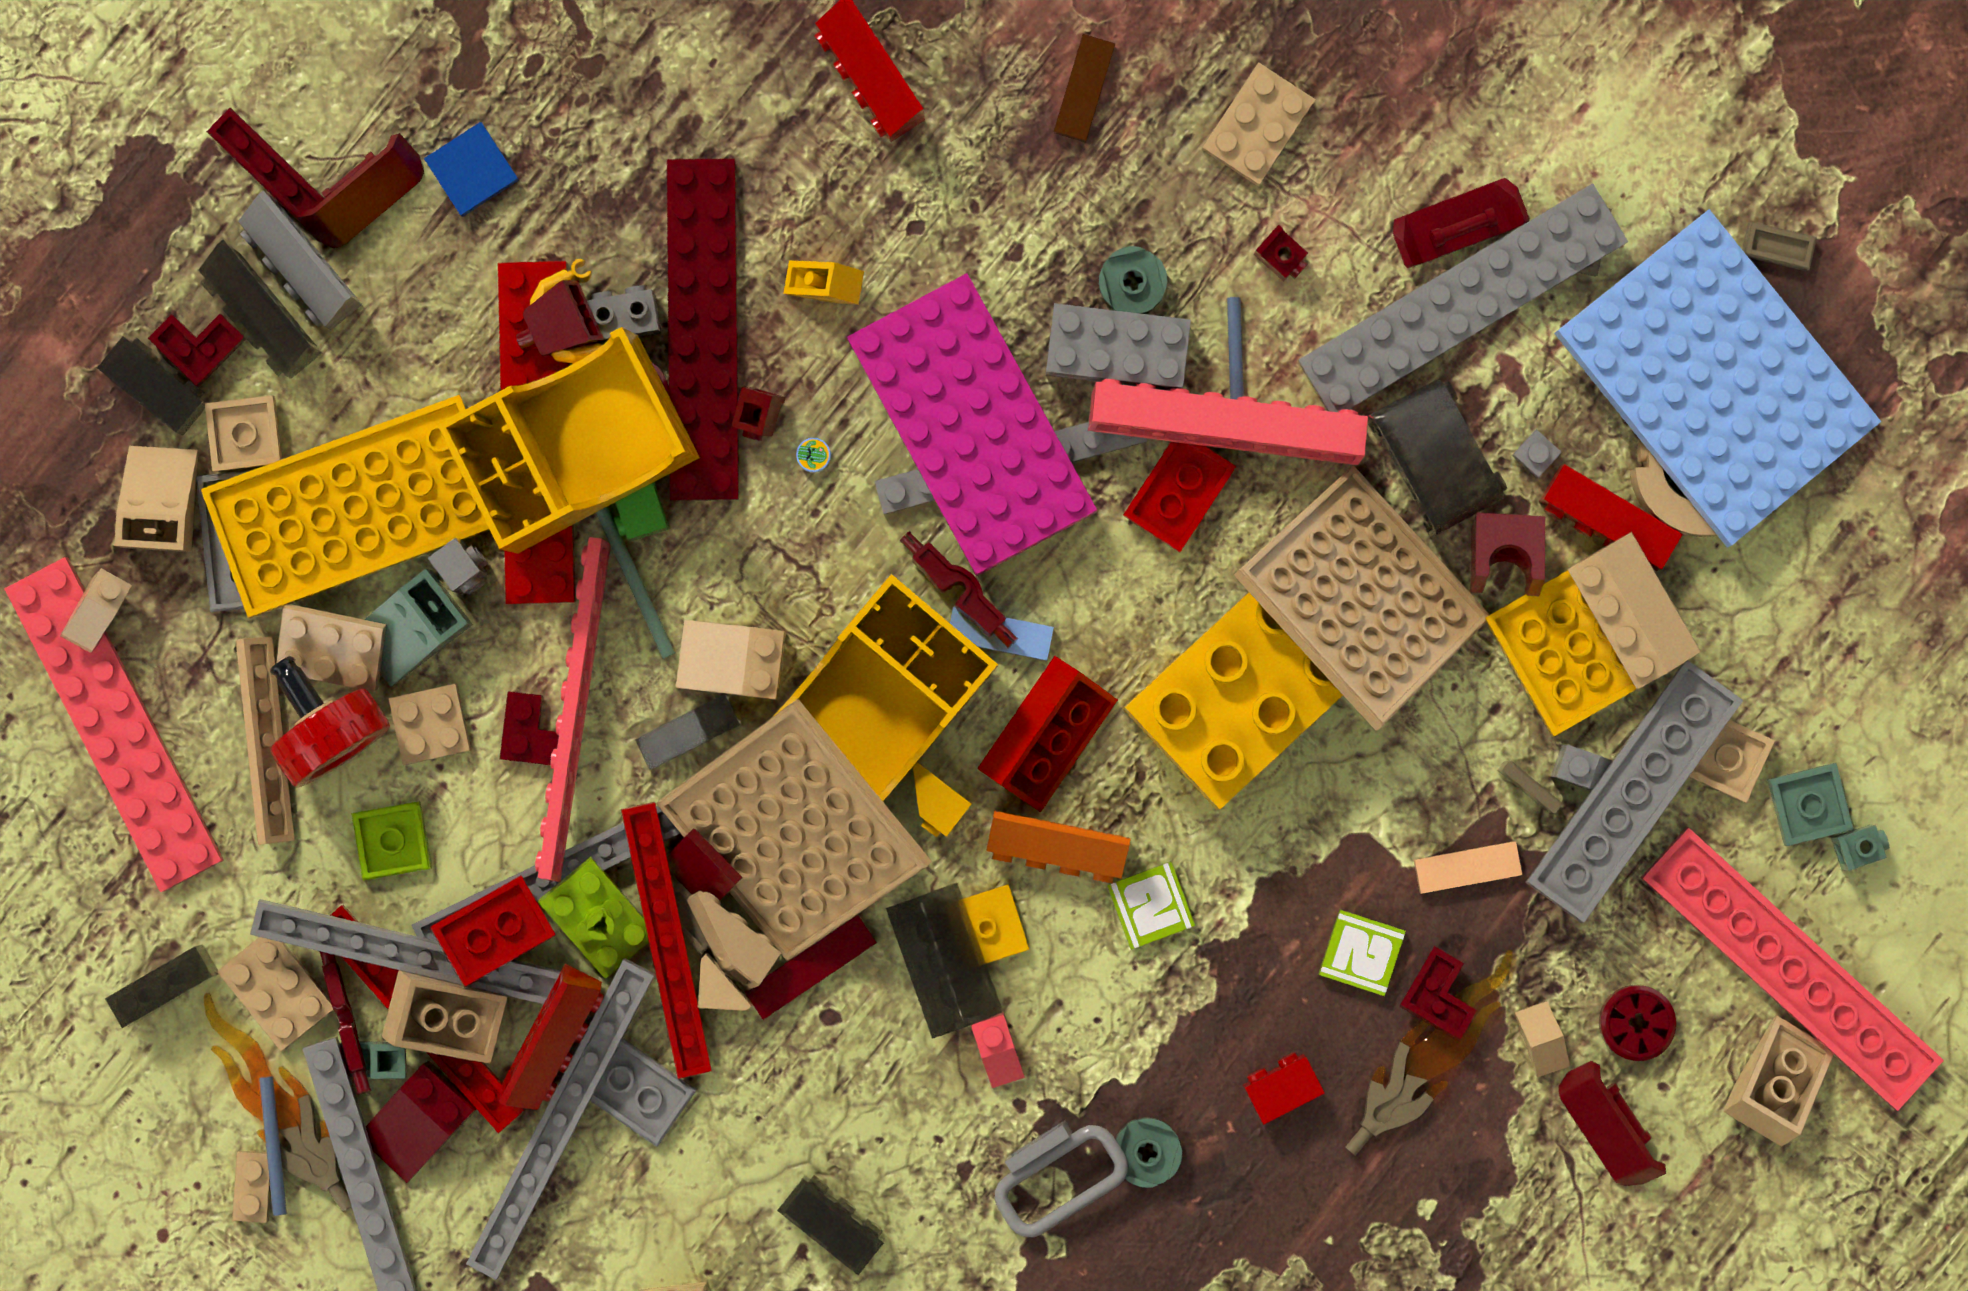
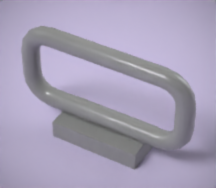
[995,1120,1128,1237]

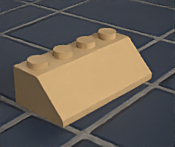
[1568,532,1701,690]

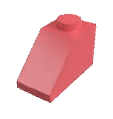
[971,1012,1025,1088]

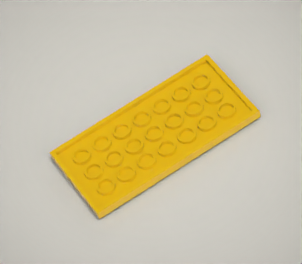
[201,394,489,618]

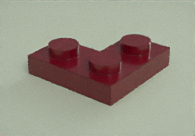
[148,314,247,387]
[499,691,559,765]
[1399,946,1477,1041]

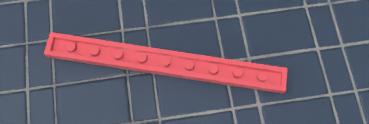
[535,537,611,882]

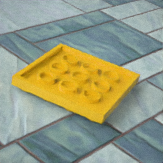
[1485,570,1636,737]

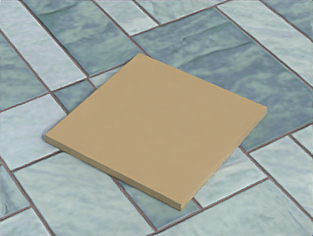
[1234,465,1490,731]
[656,699,932,962]

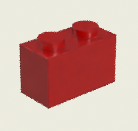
[1243,1052,1325,1125]

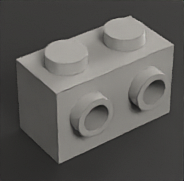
[587,285,661,344]
[428,537,489,595]

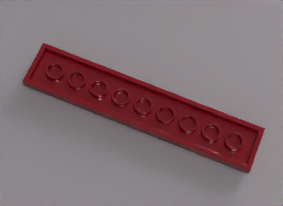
[667,159,739,501]

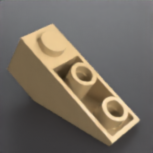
[687,891,781,990]

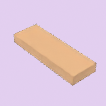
[1414,841,1522,894]

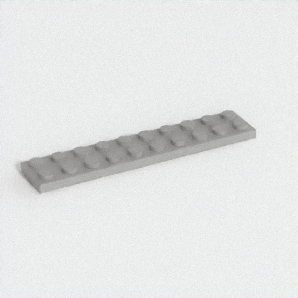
[1298,183,1628,412]

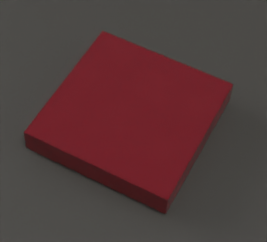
[667,829,743,901]

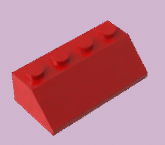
[814,0,925,142]
[977,656,1118,812]
[499,964,604,1110]

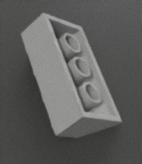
[238,190,362,330]

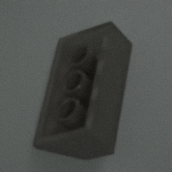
[198,240,322,379]
[886,882,1003,1039]

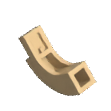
[1630,441,1717,537]

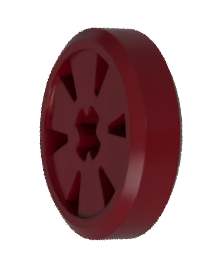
[1599,985,1676,1061]

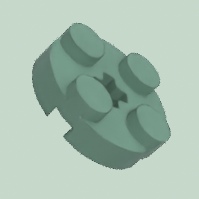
[1099,246,1167,314]
[1115,1117,1182,1188]

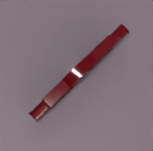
[900,531,1018,648]
[319,951,372,1095]

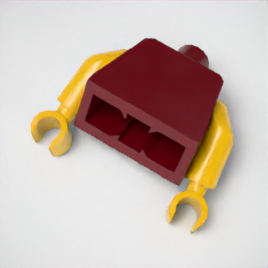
[516,259,604,364]

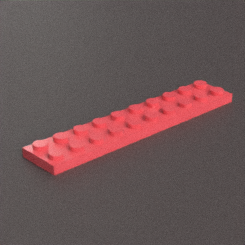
[4,557,224,892]
[1641,827,1944,1111]

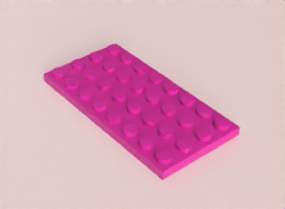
[847,273,1097,577]

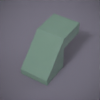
[340,1041,406,1079]

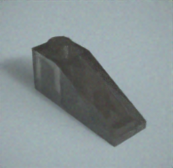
[635,694,743,770]

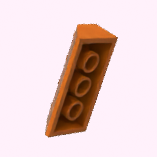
[986,810,1131,884]

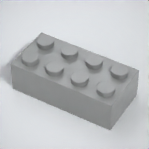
[1046,303,1191,390]

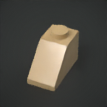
[60,568,132,653]

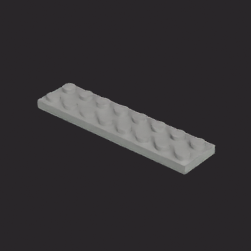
[1526,660,1743,923]

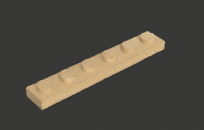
[236,637,294,845]

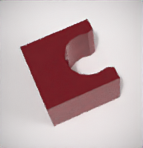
[1470,512,1545,596]

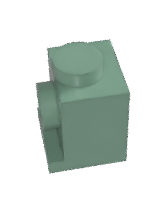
[1831,825,1890,871]

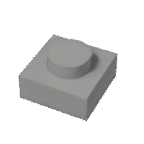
[1512,429,1562,478]

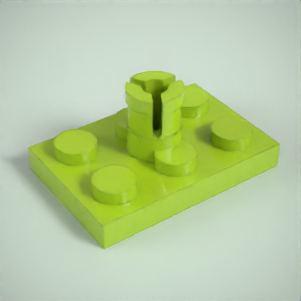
[538,856,649,979]

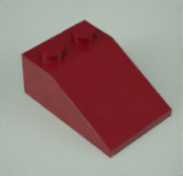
[366,1061,477,1183]

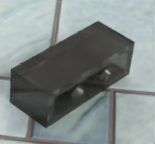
[97,336,207,435]
[105,945,219,1028]
[777,1175,885,1275]

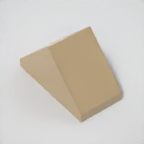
[698,953,753,1011]
[1514,1001,1570,1077]

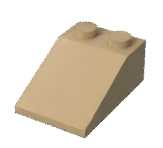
[676,620,786,700]
[382,970,508,1064]
[1723,1016,1834,1147]

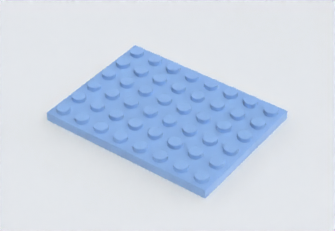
[1554,209,1881,548]

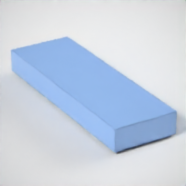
[950,607,1054,661]

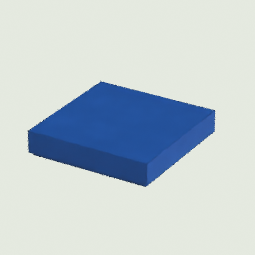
[424,122,519,217]

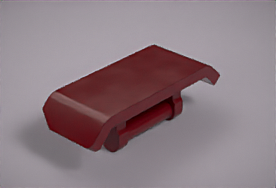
[298,133,424,248]
[1393,178,1530,268]
[1558,1061,1666,1186]

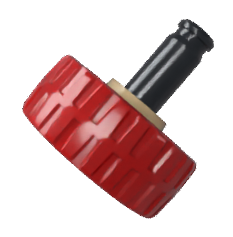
[270,656,390,788]

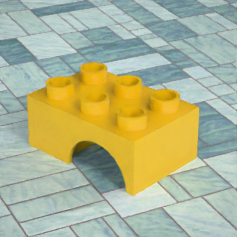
[437,327,700,553]
[772,574,998,802]
[1122,592,1343,810]

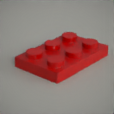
[1123,441,1237,553]
[430,875,556,988]

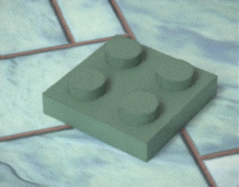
[1767,763,1854,846]

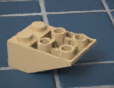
[114,446,198,552]

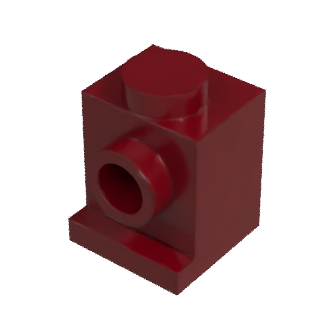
[1253,225,1308,282]
[732,387,786,441]

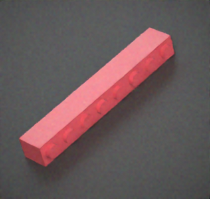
[1088,379,1368,465]

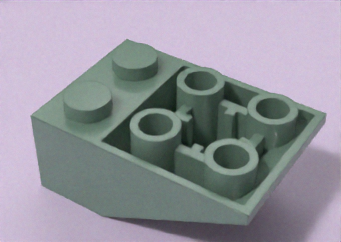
[364,569,473,687]

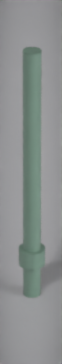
[596,506,675,659]

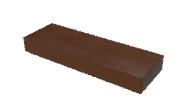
[1053,34,1115,143]

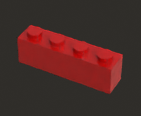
[1539,464,1683,571]

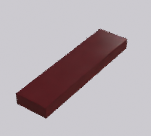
[206,108,325,221]
[744,915,877,1020]

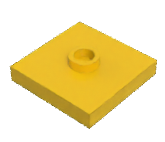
[943,884,1029,971]

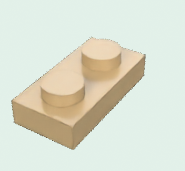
[232,1151,271,1223]

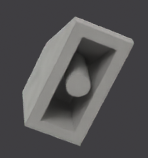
[1551,745,1612,791]

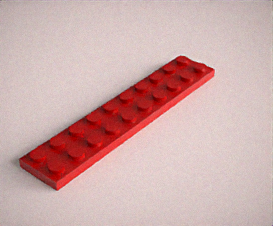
[498,261,575,604]

